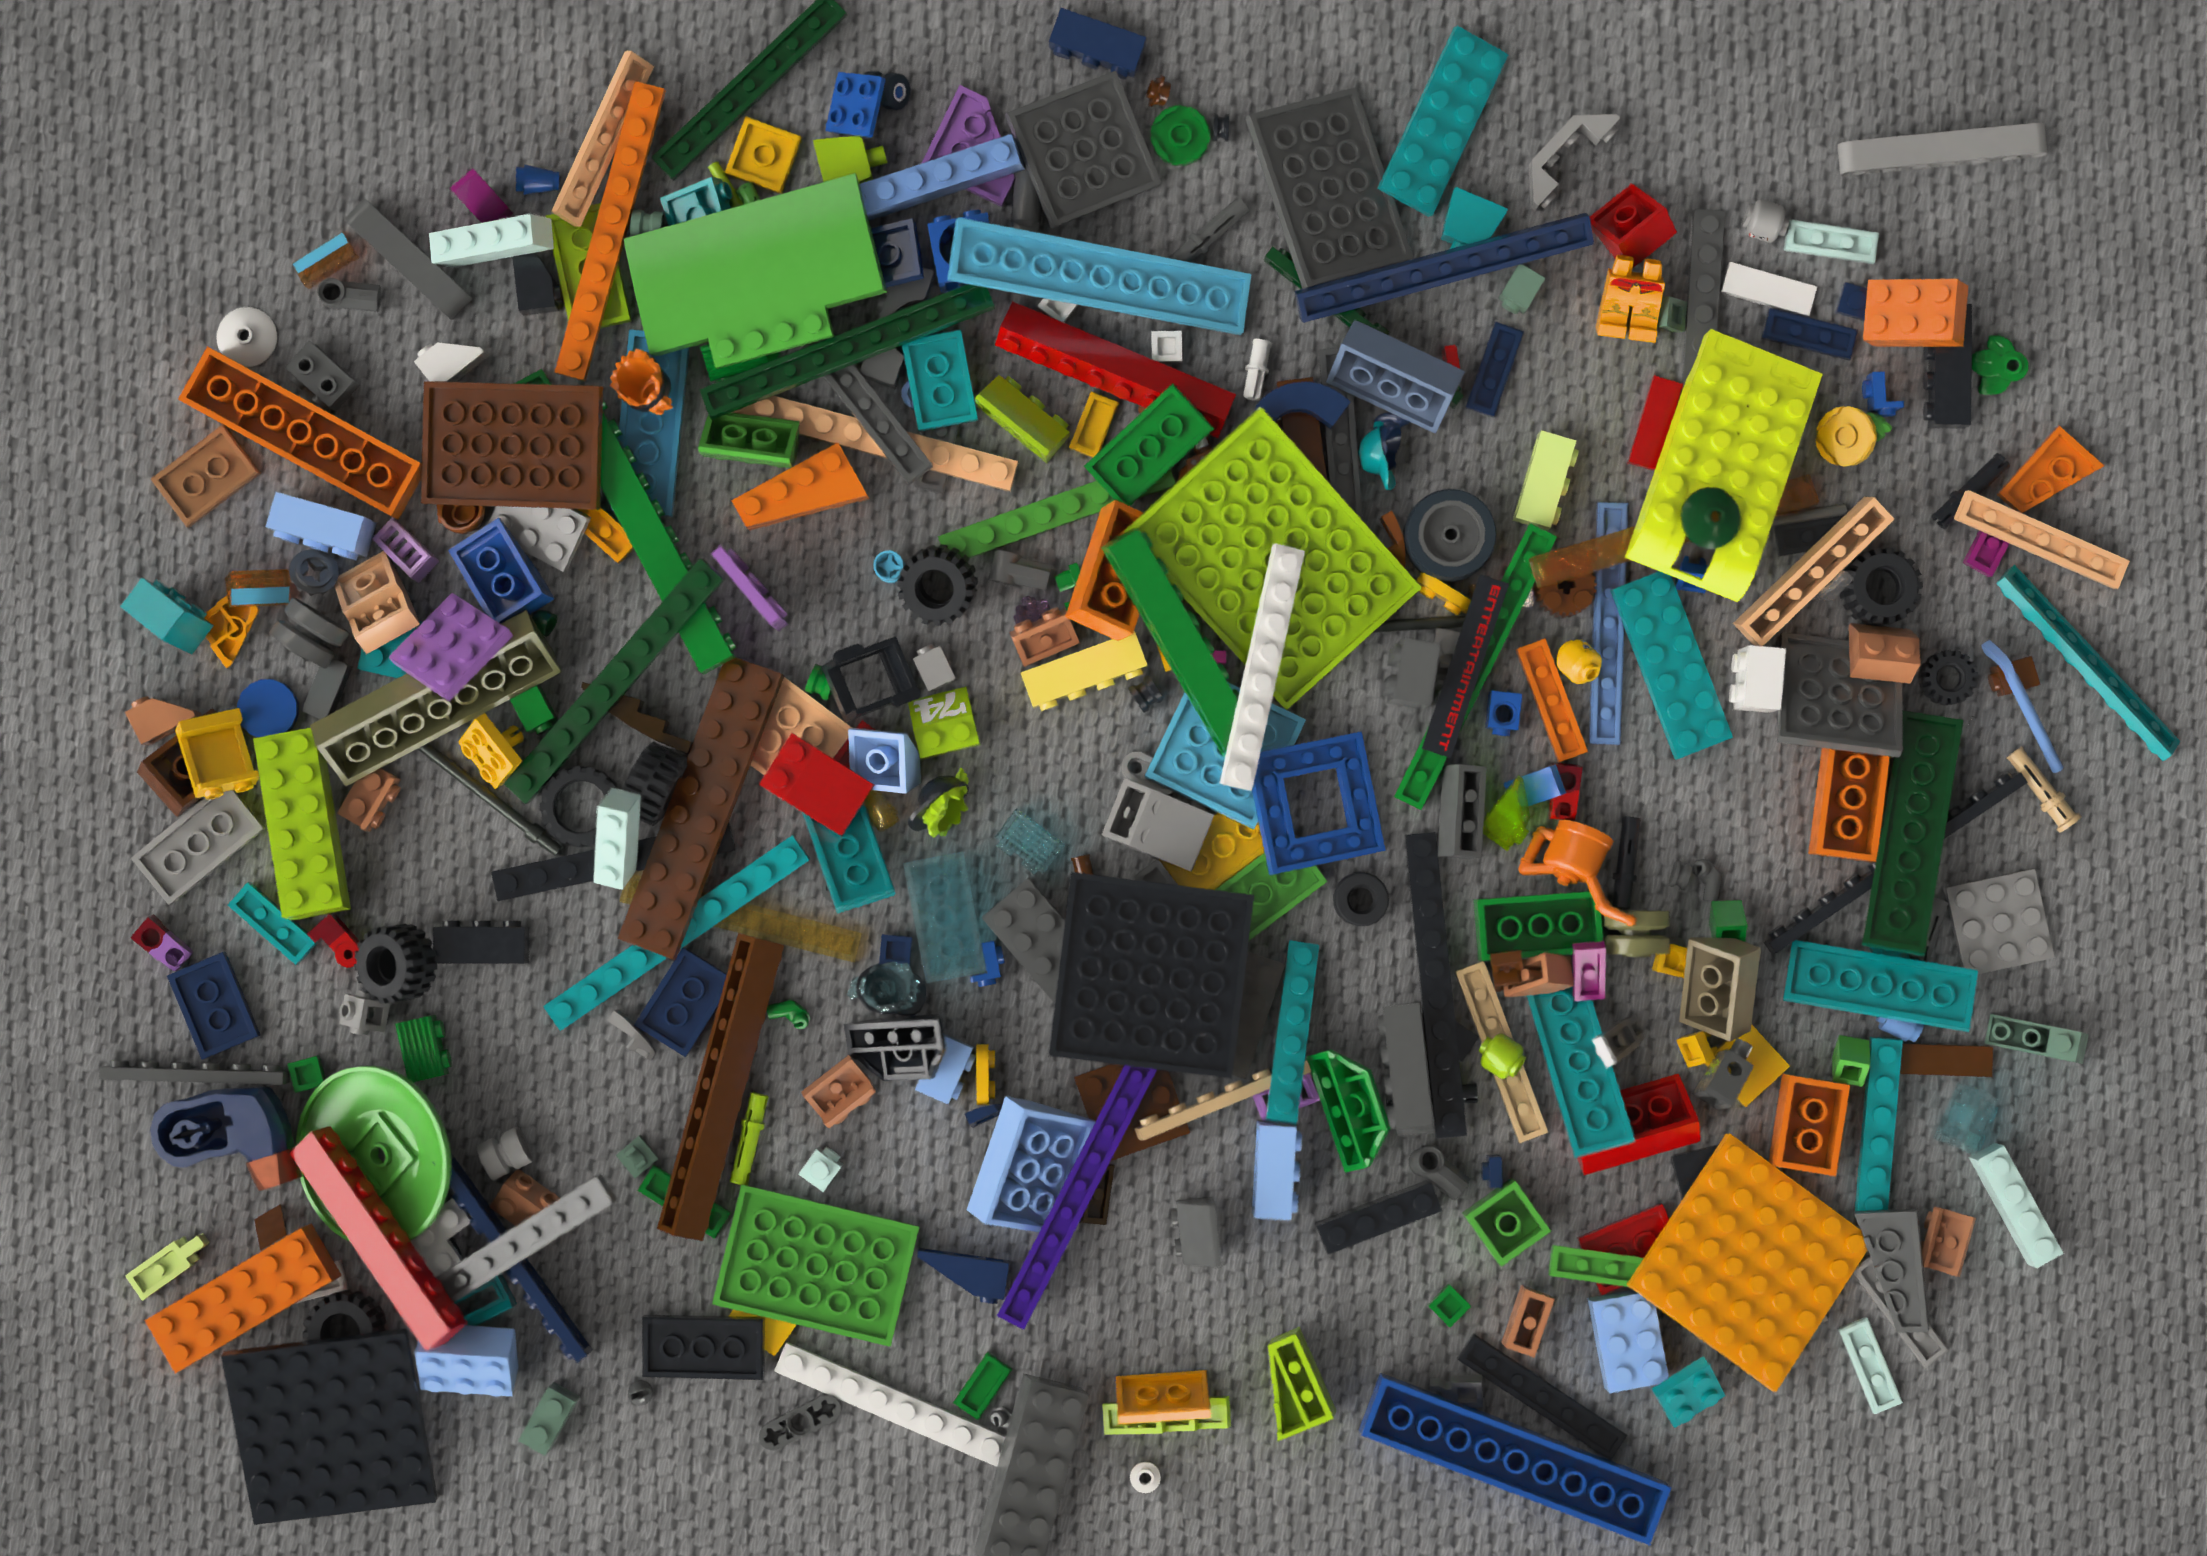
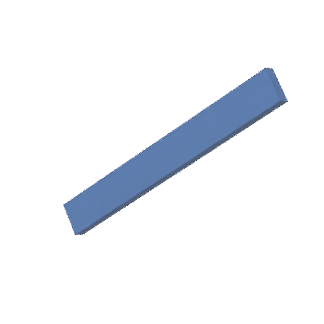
[1589,502,1628,745]

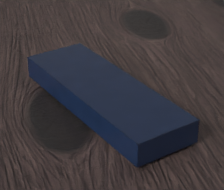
[1761,308,1858,360]
[1465,322,1524,418]

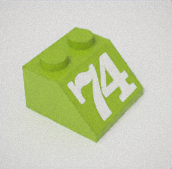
[908,687,981,760]

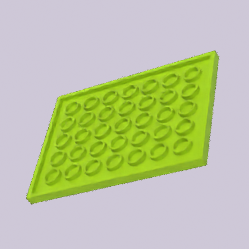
[1124,407,1422,710]

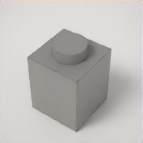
[913,644,957,693]

